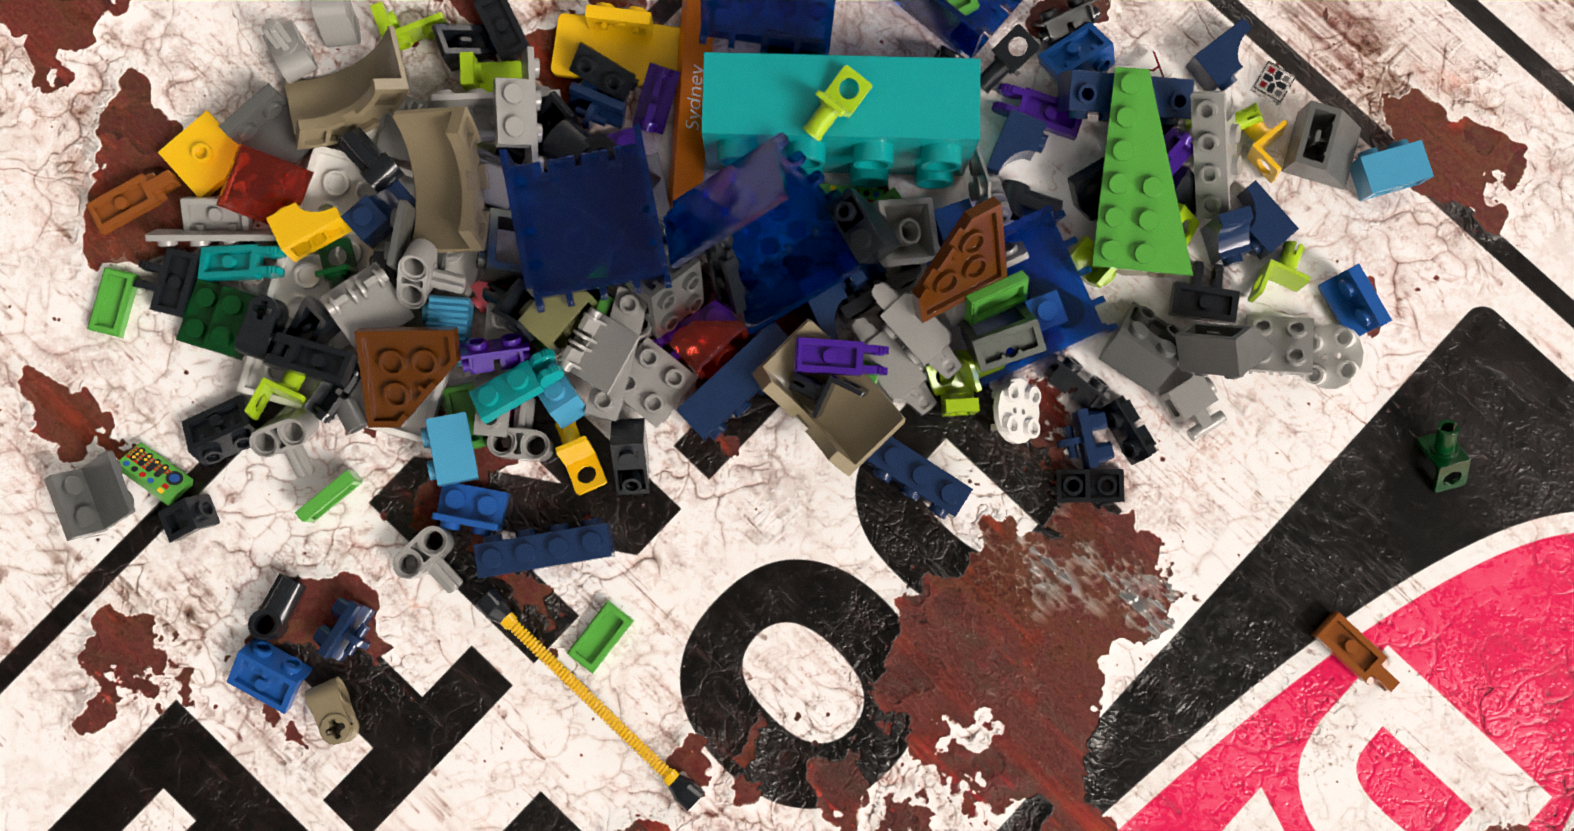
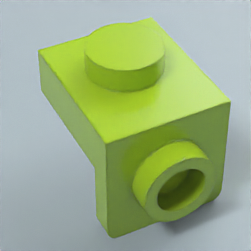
[1062,235,1117,288]

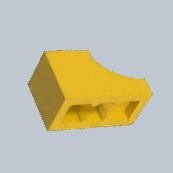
[266,202,353,262]

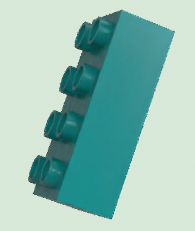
[702,52,981,189]

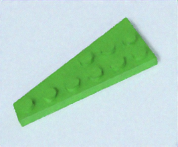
[1091,67,1193,276]

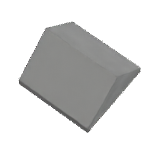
[873,197,939,267]

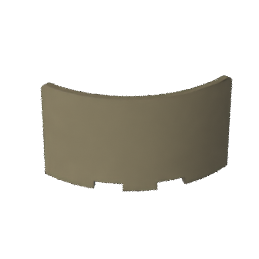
[284,26,409,150]
[393,106,490,253]
[752,319,905,477]

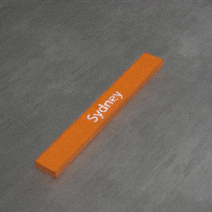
[666,0,716,228]

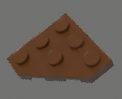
[912,196,1008,323]
[354,326,461,428]

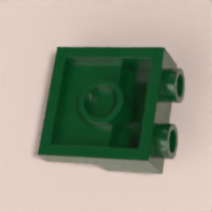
[176,278,260,361]

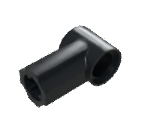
[339,127,404,193]
[1002,179,1063,229]
[248,573,307,640]

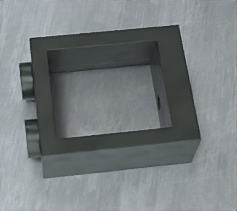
[476,207,566,293]
[959,303,1047,372]

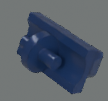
[568,79,628,131]
[1056,408,1115,469]
[313,598,375,662]

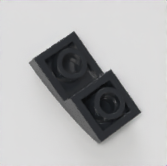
[1056,469,1125,503]

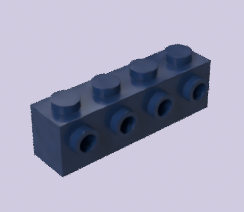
[1057,70,1194,126]
[676,320,789,442]
[860,436,973,520]
[473,518,616,578]

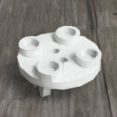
[1304,324,1366,389]
[990,378,1041,444]

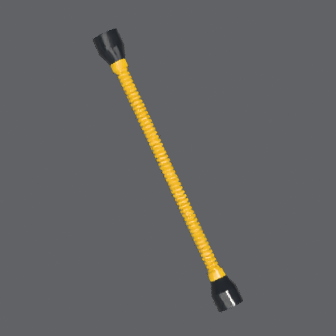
[475,588,705,812]

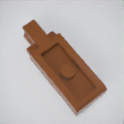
[85,170,182,235]
[1311,611,1400,692]

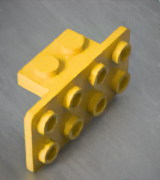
[551,2,680,87]

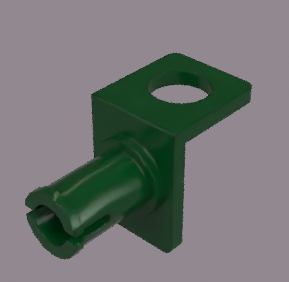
[314,237,359,290]
[1418,419,1471,493]

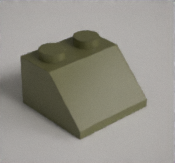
[518,291,598,355]

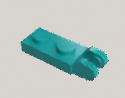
[198,244,287,282]
[469,348,564,424]

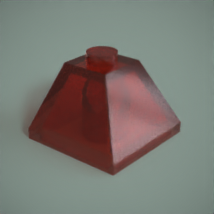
[216,143,314,225]
[669,321,752,384]

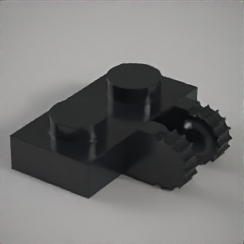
[133,247,200,318]
[1168,261,1240,325]

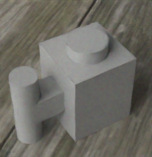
[1160,375,1227,442]

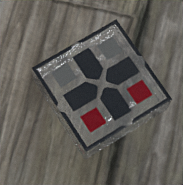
[1250,61,1296,106]

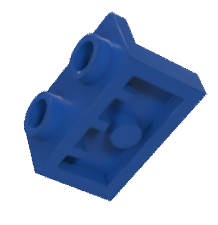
[1038,21,1115,89]
[1318,263,1393,337]
[431,483,510,536]
[227,638,313,714]

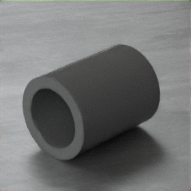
[336,397,367,435]

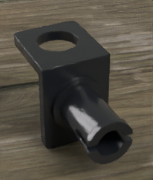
[980,24,1040,94]
[482,278,537,342]
[789,372,869,419]

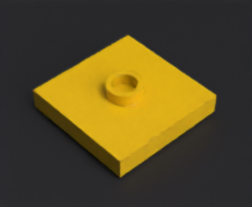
[158,110,252,197]

